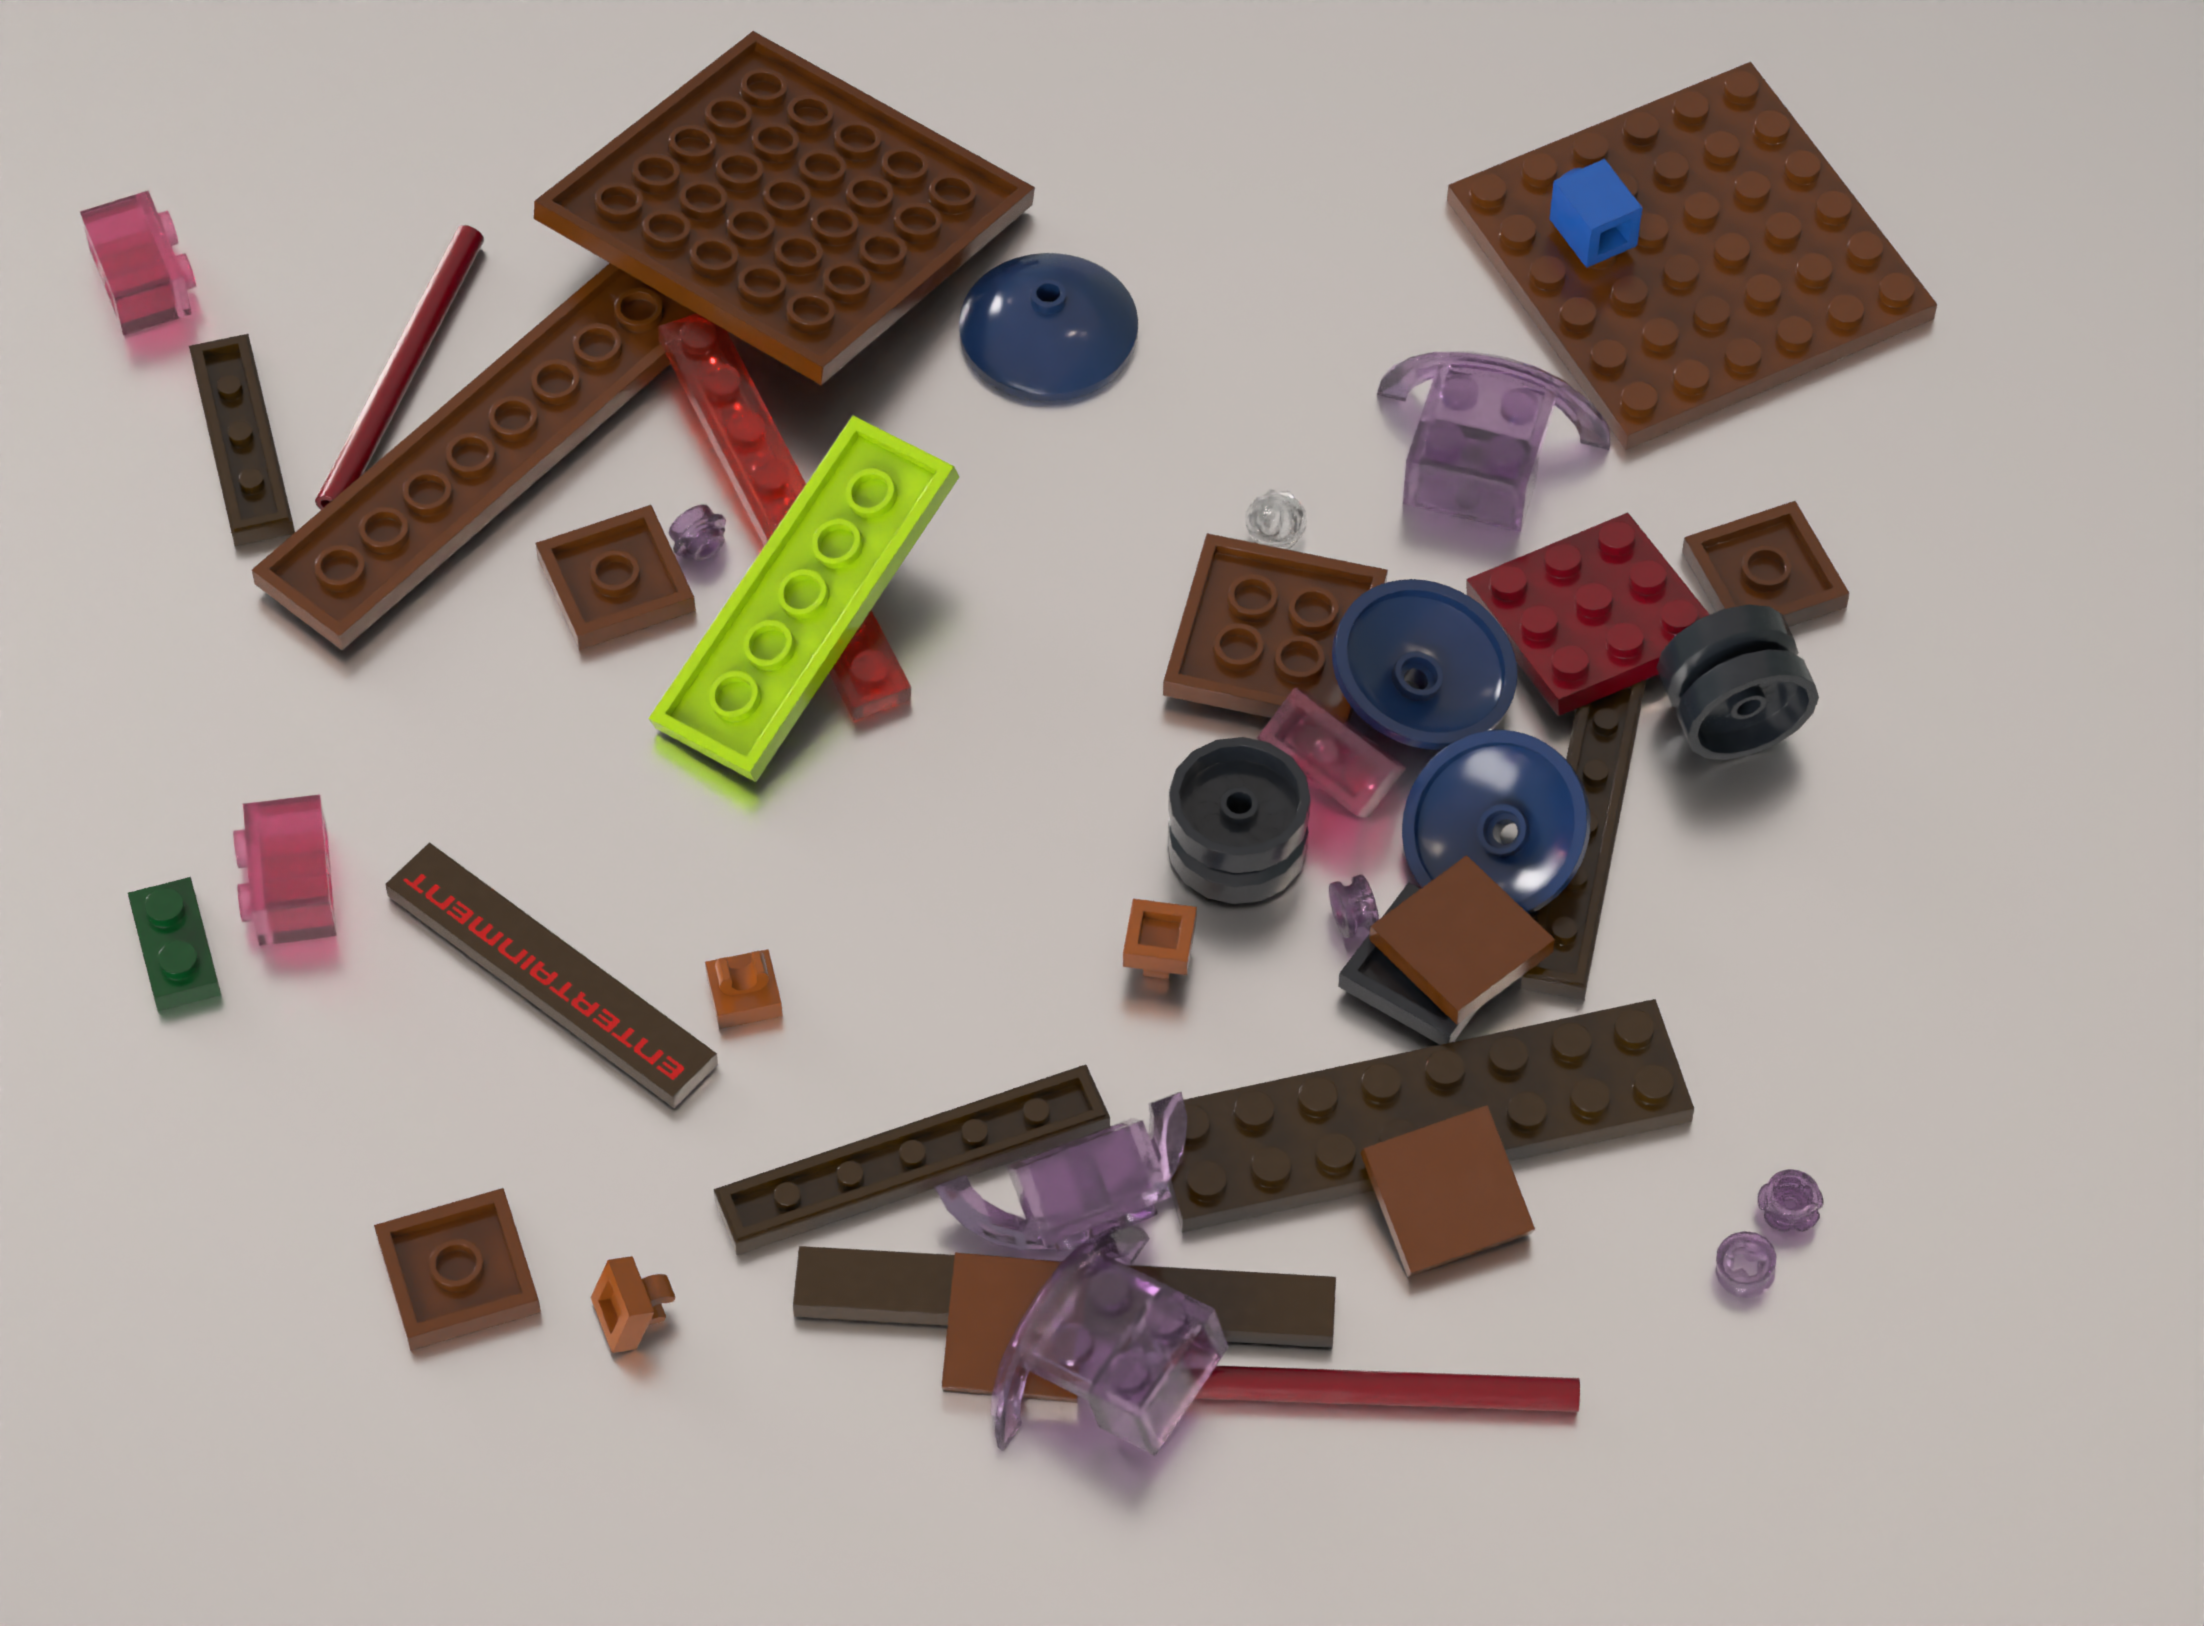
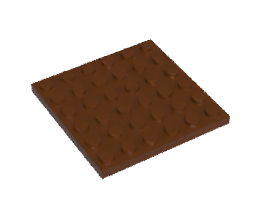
[533,31,1035,385]
[1447,62,1937,450]

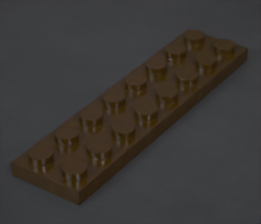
[1149,999,1694,1232]

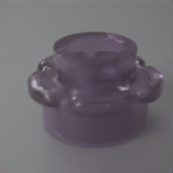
[669,504,726,561]
[1757,1169,1824,1232]

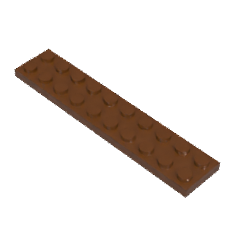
[252,263,716,650]

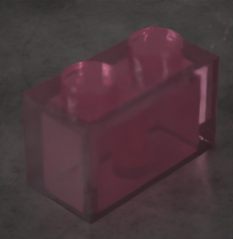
[80,191,197,336]
[1256,688,1407,818]
[233,794,337,946]

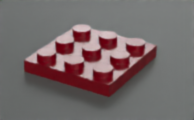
[1466,512,1710,716]

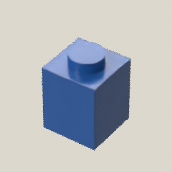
[1549,159,1642,268]

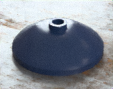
[959,253,1138,401]
[1332,579,1517,750]
[1402,730,1590,914]

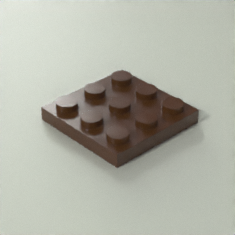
[1163,533,1388,733]

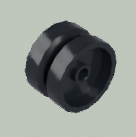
[1656,604,1819,760]
[1168,737,1311,904]

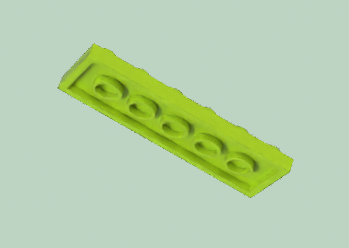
[648,416,959,782]

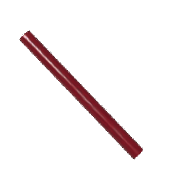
[315,225,484,510]
[1170,1364,1580,1412]

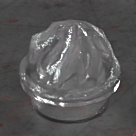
[1245,489,1307,549]

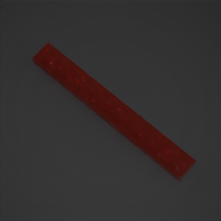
[659,313,912,721]

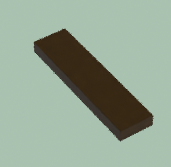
[189,334,295,546]

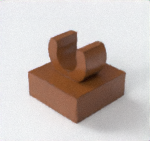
[1123,898,1197,980]
[705,949,783,1029]
[590,1256,676,1353]

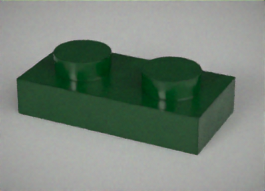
[128,877,221,1011]

